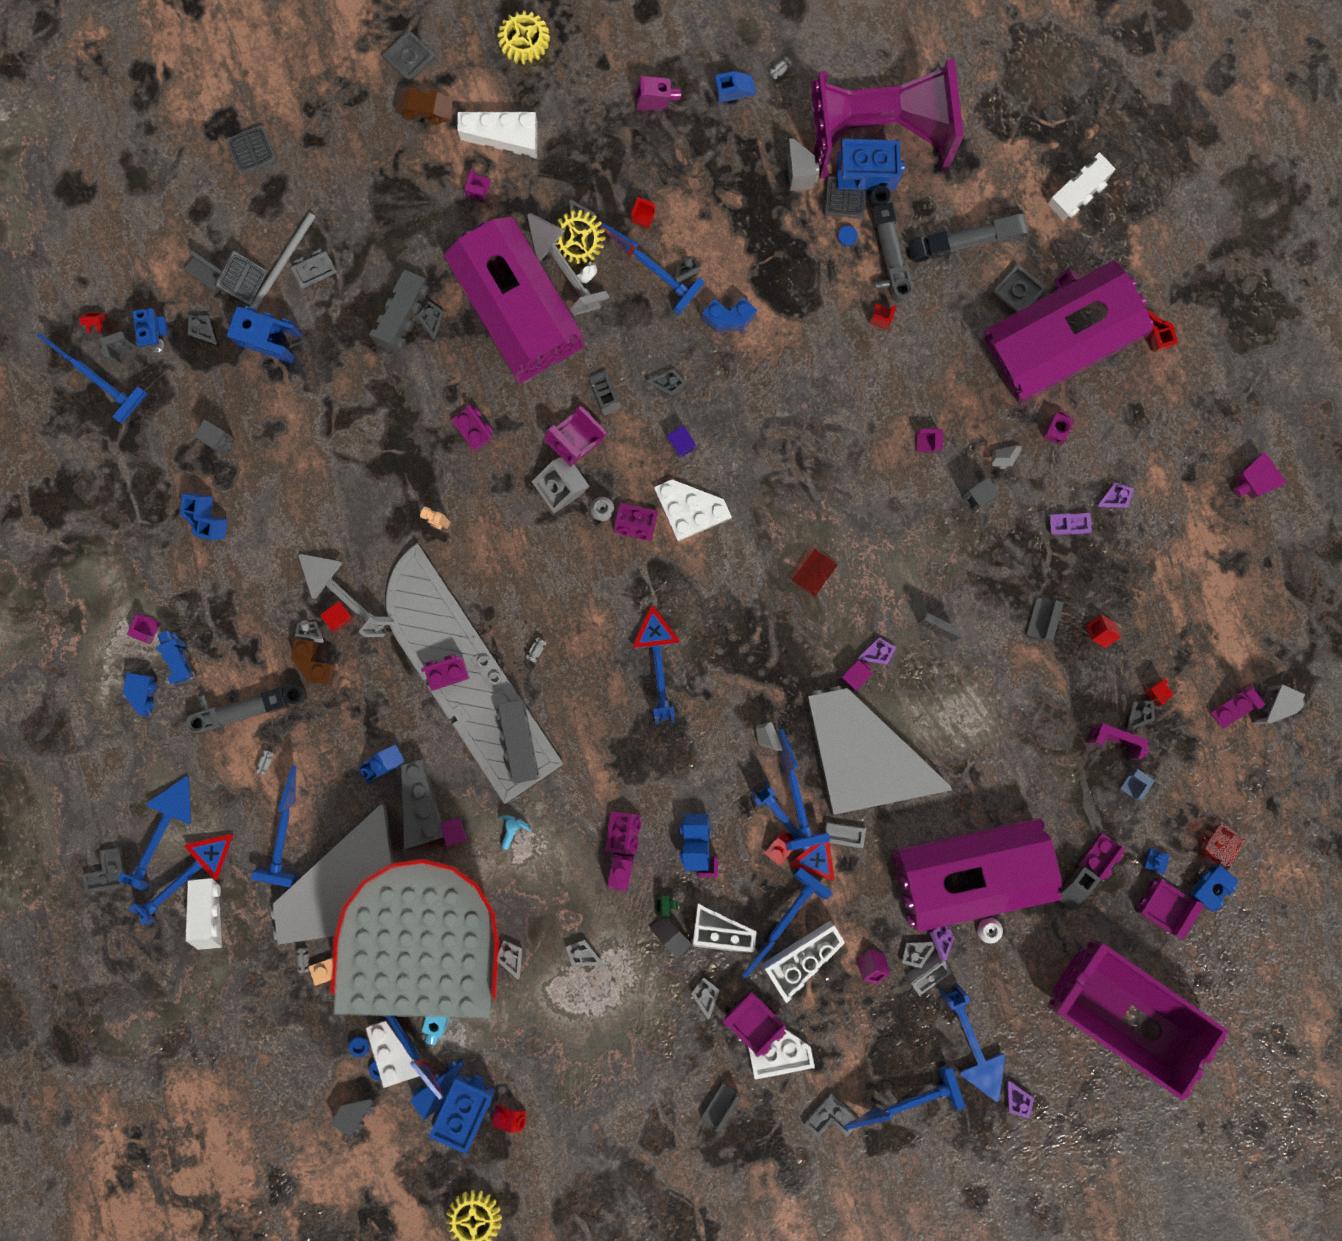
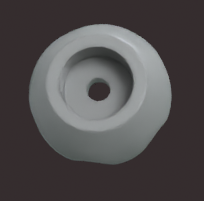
[590,497,615,521]

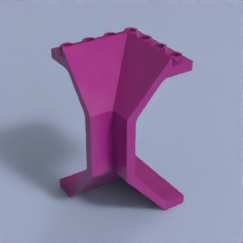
[810,59,964,179]

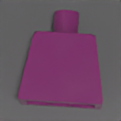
[635,76,681,110]
[1233,452,1287,499]
[607,853,635,893]

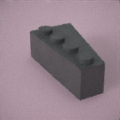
[369,270,429,354]
[401,760,444,849]

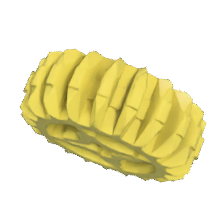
[498,11,550,65]
[555,210,606,264]
[446,1190,502,1241]

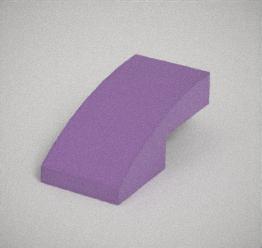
[1050,513,1092,535]

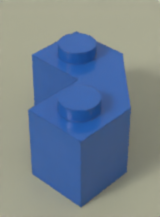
[702,297,757,332]
[180,493,228,540]
[679,814,710,871]

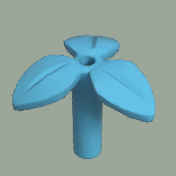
[499,815,531,850]

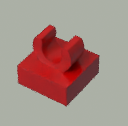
[79,312,106,333]

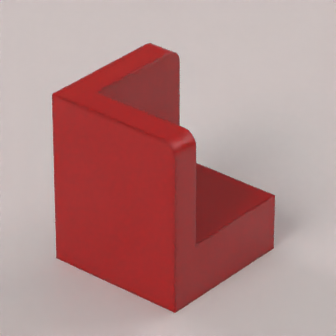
[631,197,656,229]
[869,304,897,330]
[320,602,354,633]
[1086,614,1121,648]
[1144,678,1174,707]

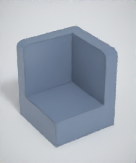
[1120,769,1155,801]

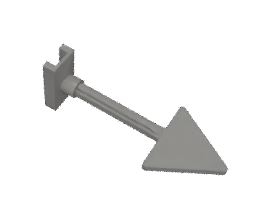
[527,213,609,315]
[299,554,394,637]

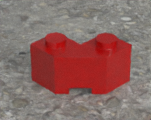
[1147,311,1178,353]

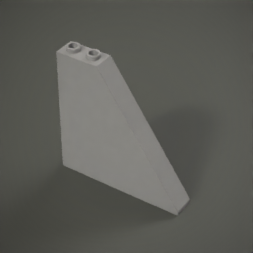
[807,686,952,815]
[271,805,394,944]

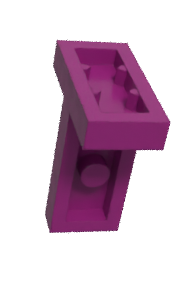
[1211,682,1265,729]

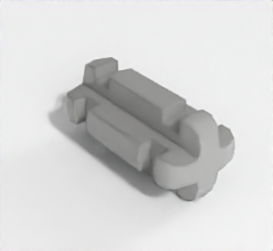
[769,57,792,79]
[526,638,546,662]
[255,750,274,775]
[296,948,309,973]

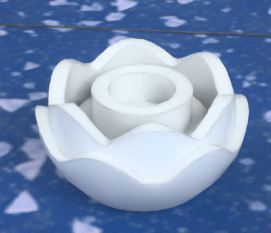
[576,261,597,283]
[977,918,1003,943]

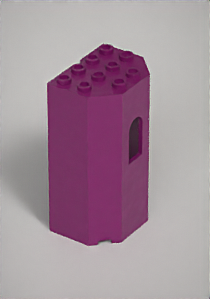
[444,217,585,385]
[983,260,1154,405]
[891,818,1062,932]
[1047,939,1229,1101]

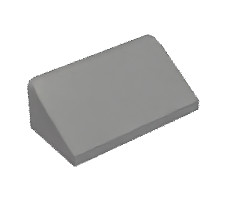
[906,953,952,996]

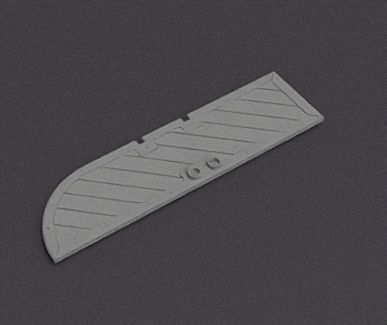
[386,543,564,804]

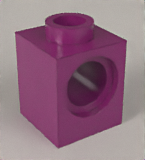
[1043,412,1075,446]
[840,660,873,692]

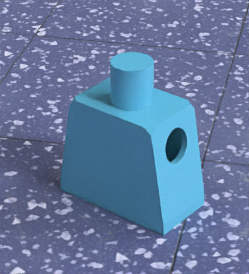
[422,1016,451,1045]

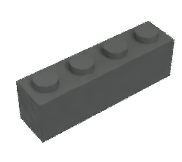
[496,699,540,784]

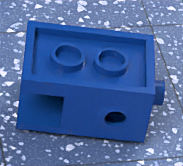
[837,139,905,190]
[227,306,303,363]
[429,1073,496,1154]

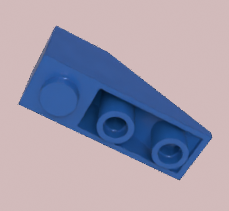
[410,1059,464,1120]

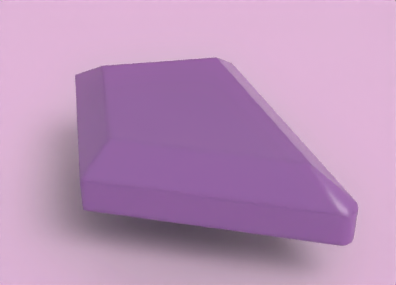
[1097,482,1134,508]
[858,638,896,665]
[930,926,955,962]
[1007,1081,1034,1119]

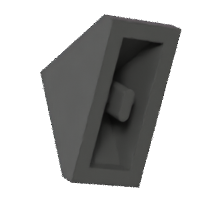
[650,916,692,958]

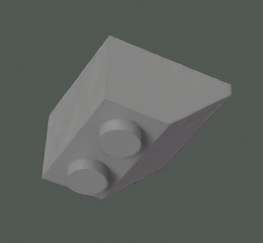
[786,138,819,191]
[532,457,590,513]
[1252,684,1305,724]

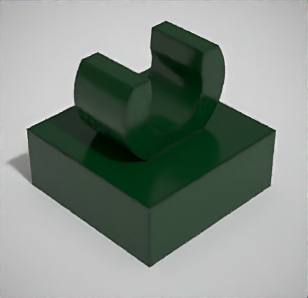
[655,894,678,916]

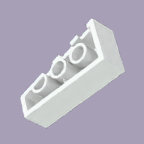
[458,112,537,159]
[762,920,845,1003]

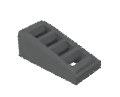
[588,370,621,415]

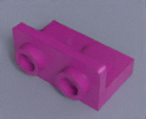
[451,404,493,452]
[614,503,658,541]
[421,654,470,691]
[605,811,642,855]
[1077,833,1125,881]

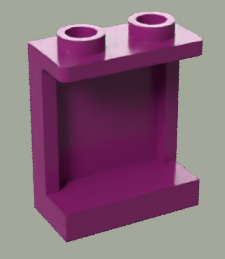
[543,406,607,467]
[1086,723,1149,760]
[1136,878,1204,940]
[722,990,787,1057]

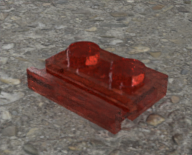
[791,548,838,597]
[1201,822,1246,870]

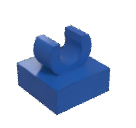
[1143,848,1170,874]

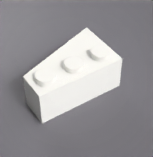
[1048,152,1115,221]
[186,878,222,950]
[692,904,756,954]
[366,1019,420,1088]

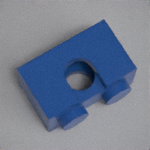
[1189,864,1239,912]

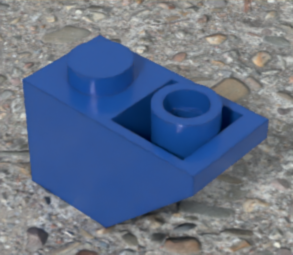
[714,71,756,103]
[123,673,158,717]
[358,745,405,784]

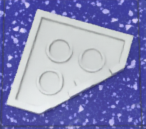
[654,480,732,541]
[749,1030,815,1079]

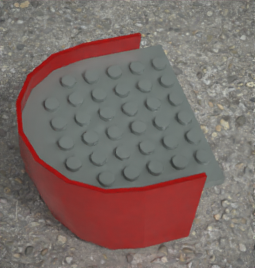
[330,859,499,1018]

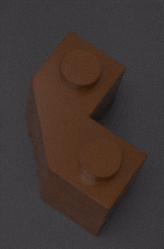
[395,87,453,125]
[291,639,335,685]

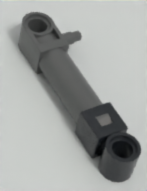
[869,185,913,302]
[908,214,1028,262]
[186,684,307,733]

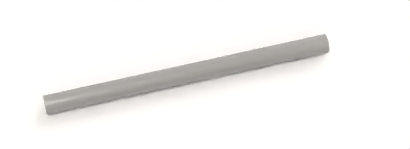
[249,212,316,311]

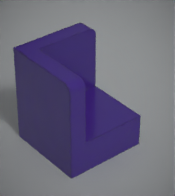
[667,426,696,459]

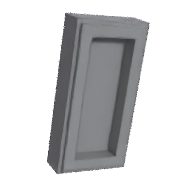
[824,822,866,848]

